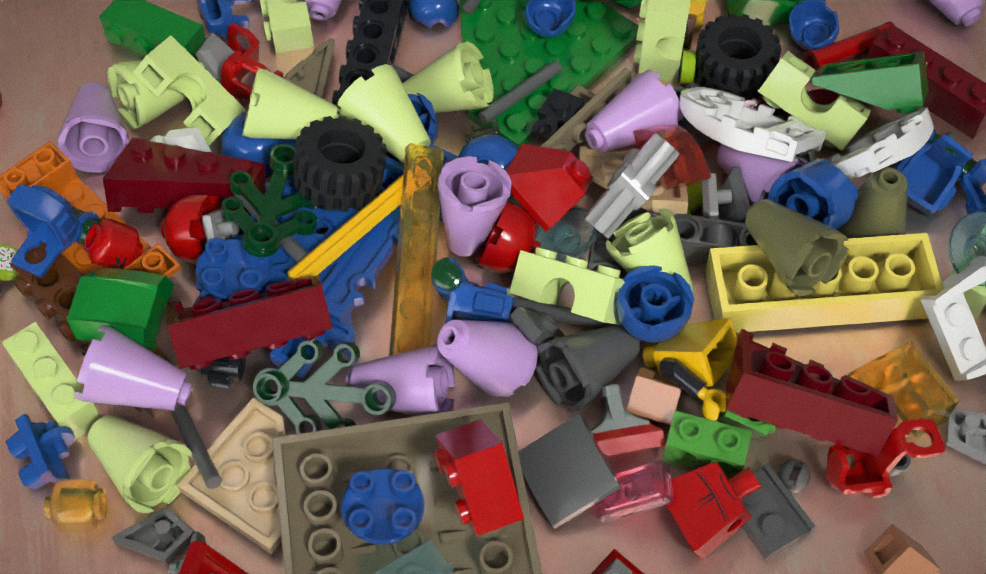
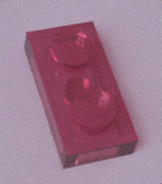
[595,460,673,522]

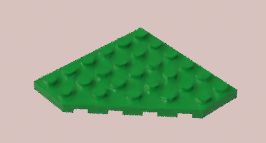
[459,0,639,147]

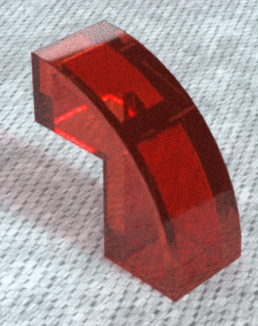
[633,124,711,190]

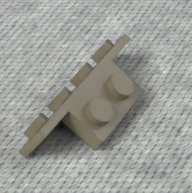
[540,68,632,151]

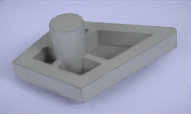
[195,32,234,84]
[702,173,732,219]
[202,208,240,242]
[945,407,986,464]

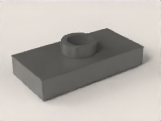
[510,306,565,345]

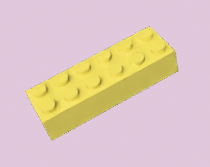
[704,233,944,333]

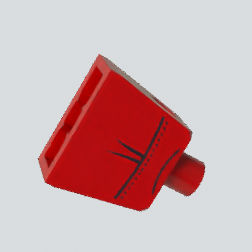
[656,462,762,559]

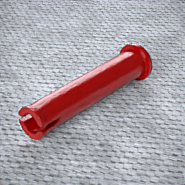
[803,21,895,74]

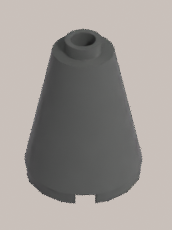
[536,324,640,412]

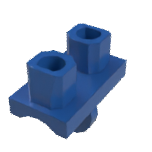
[5,414,75,490]

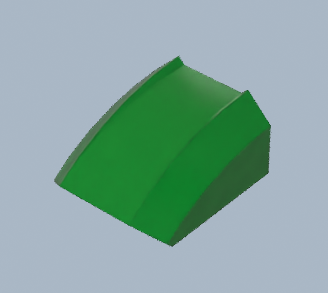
[67,268,174,353]

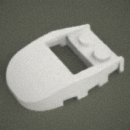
[679,87,827,162]
[826,107,934,180]
[920,255,986,381]

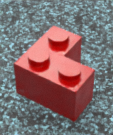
[433,419,524,537]

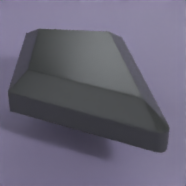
[718,166,750,223]
[112,507,195,564]

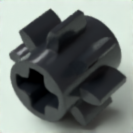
[201,356,246,389]

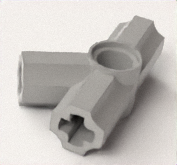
[583,133,680,239]

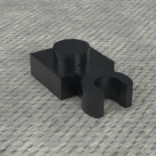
[532,88,584,140]

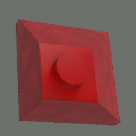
[504,144,593,232]

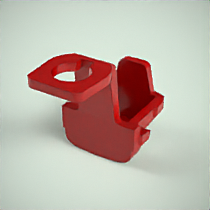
[221,23,284,101]
[826,419,946,498]

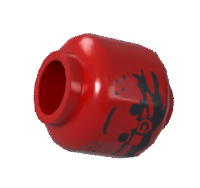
[84,219,143,269]

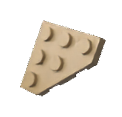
[579,146,688,215]
[177,397,286,555]

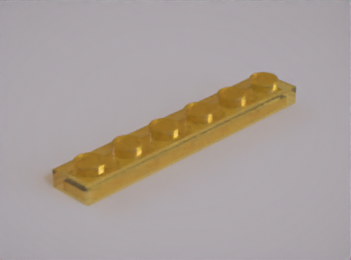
[389,143,444,356]

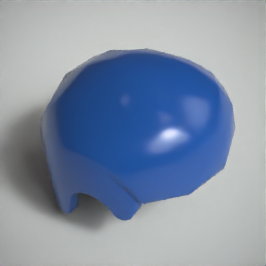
[408,0,459,28]
[525,0,576,38]
[789,0,840,50]

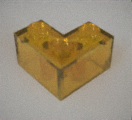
[847,340,960,438]

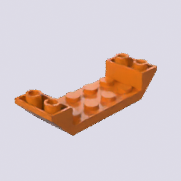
[0,141,182,278]

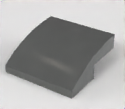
[518,414,622,528]

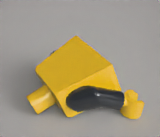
[643,318,738,420]

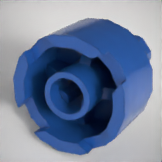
[768,159,858,229]

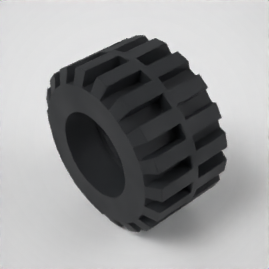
[694,14,781,100]
[293,116,387,212]

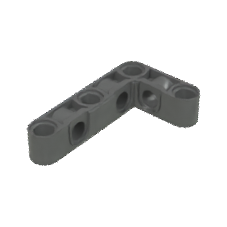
[587,208,758,278]

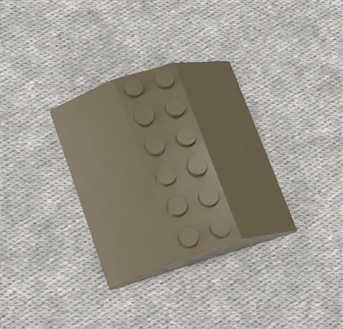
[272,402,542,574]

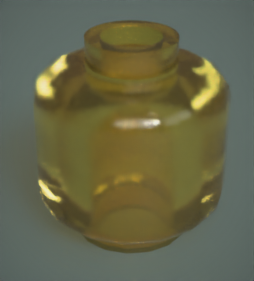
[44,479,108,533]

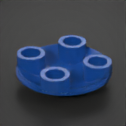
[196,238,272,299]
[341,468,425,544]

